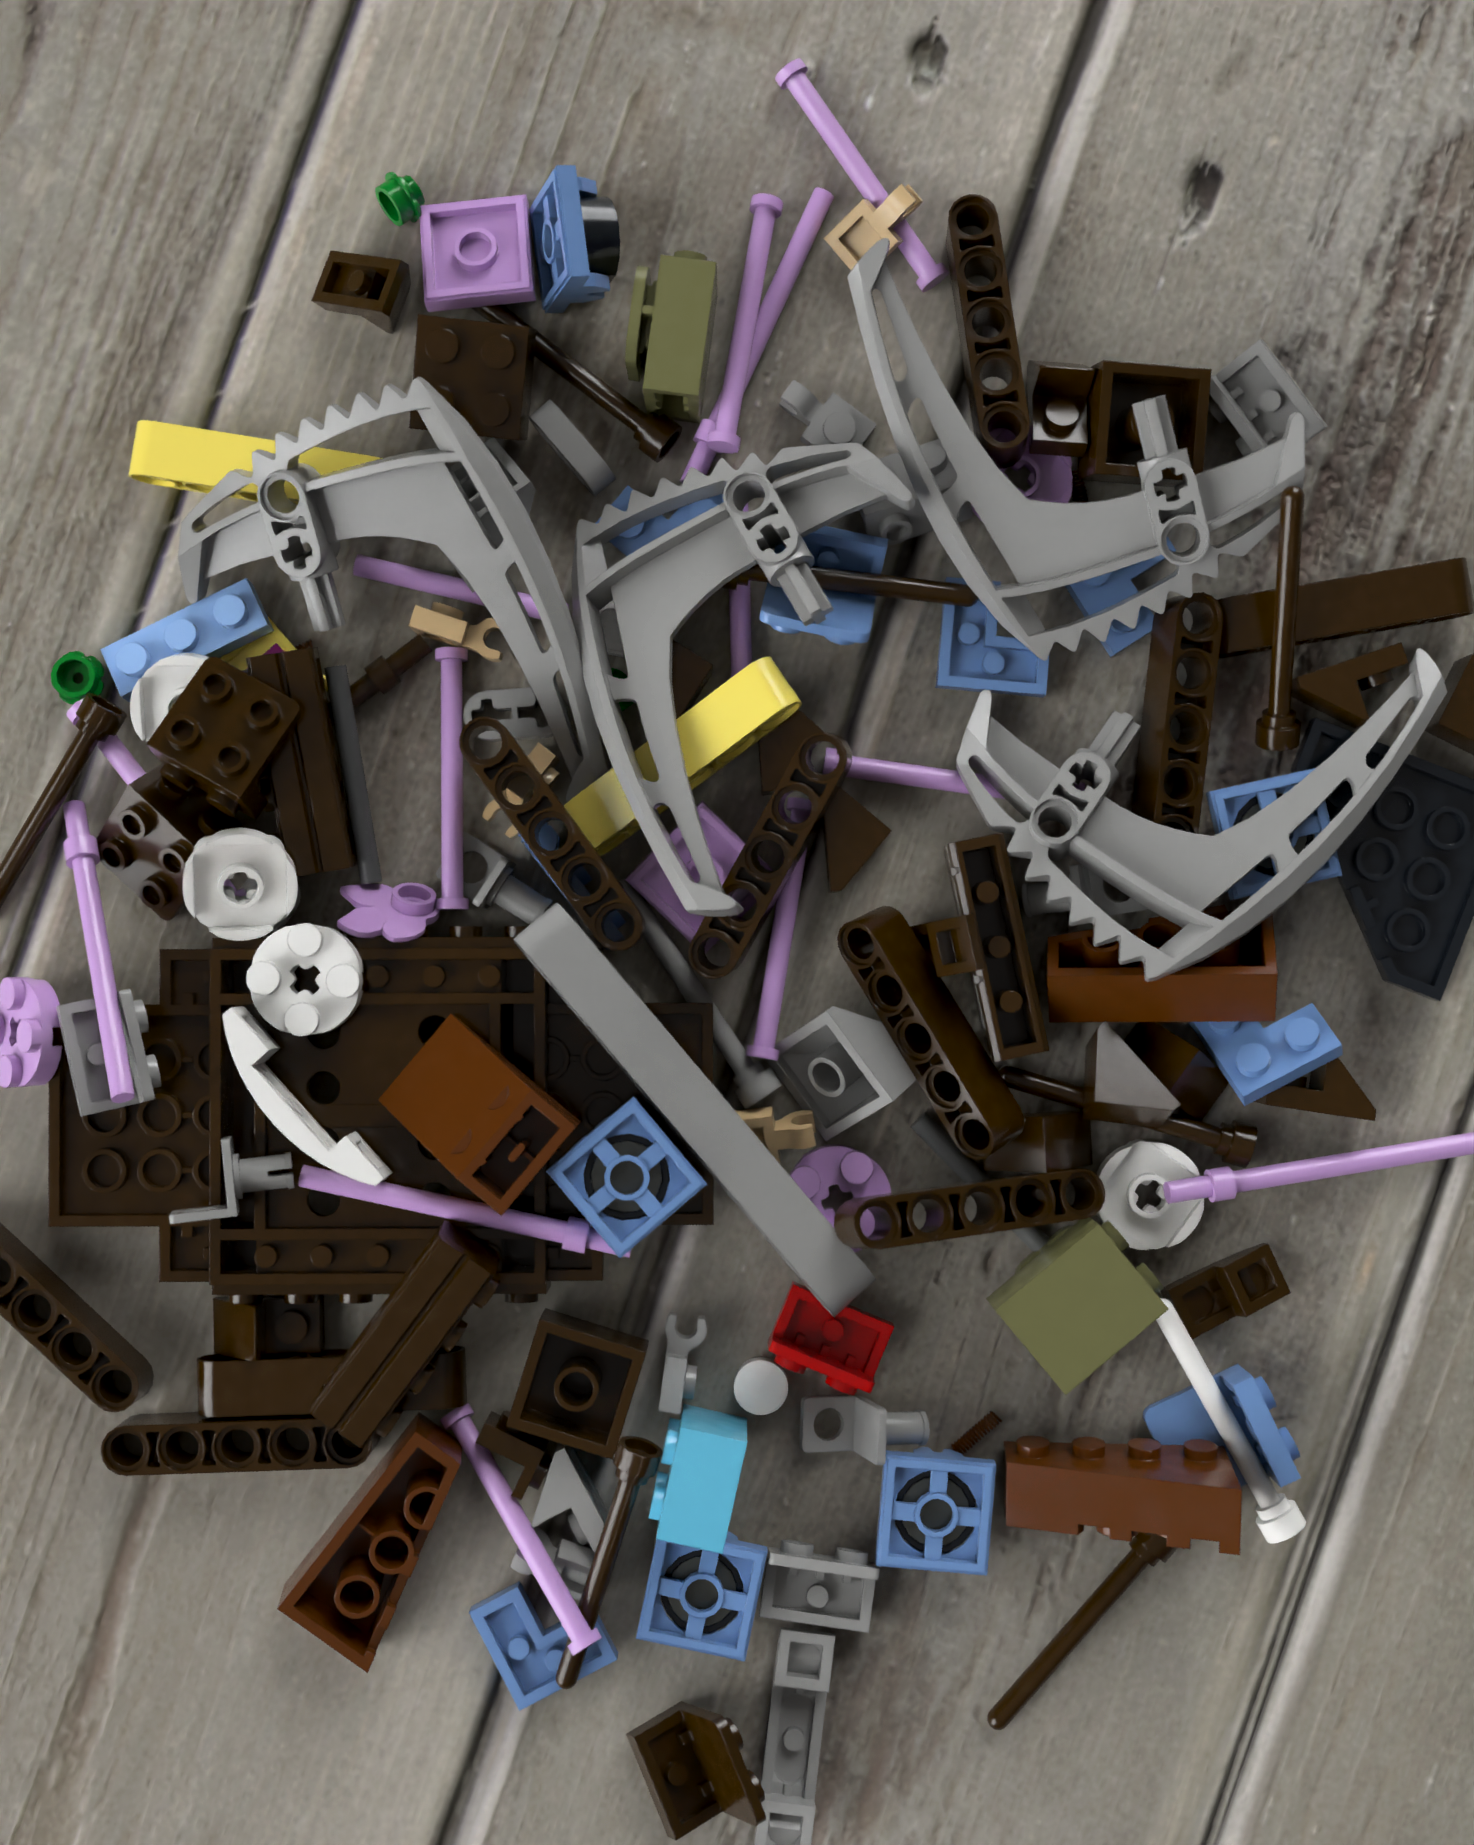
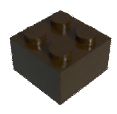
[409,314,537,441]
[1077,360,1212,487]
[506,1308,649,1460]

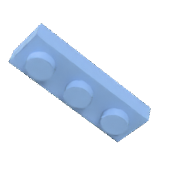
[100,578,274,702]

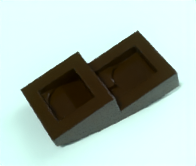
[910,913,985,978]
[1160,1243,1291,1340]

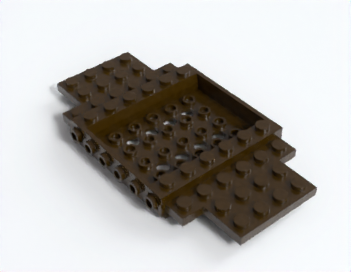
[48,926,714,1304]

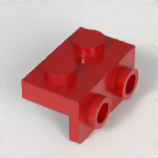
[768,1281,895,1396]

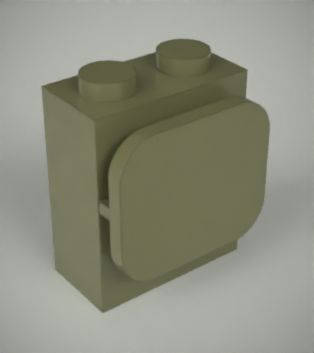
[625,250,718,424]
[986,1217,1168,1395]

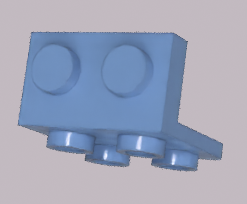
[759,526,888,645]
[1143,1364,1301,1487]

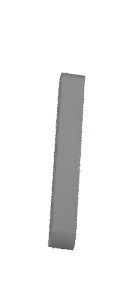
[513,903,876,1317]

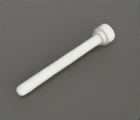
[1156,1298,1306,1544]

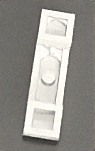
[222,1006,393,1186]

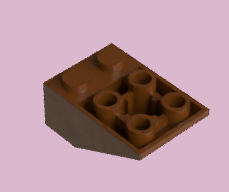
[378,1013,581,1216]

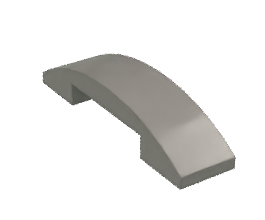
[754,1627,835,1845]

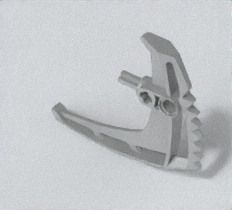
[847,238,1305,661]
[178,377,611,802]
[571,443,915,917]
[956,648,1447,982]

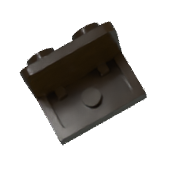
[146,657,301,820]
[96,764,244,921]
[626,1701,766,1840]

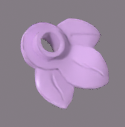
[337,883,440,943]

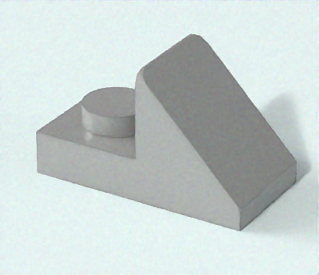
[531,1443,608,1553]

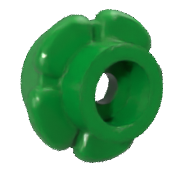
[375,172,425,226]
[51,651,105,705]

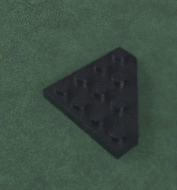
[1290,717,1474,1001]

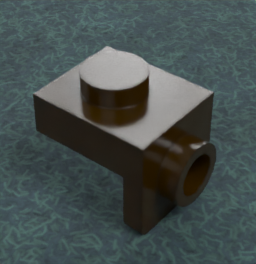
[475,1411,552,1500]

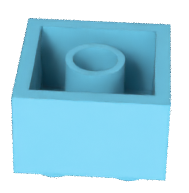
[648,1404,748,1554]

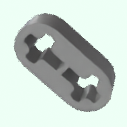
[529,399,616,496]
[463,687,568,742]

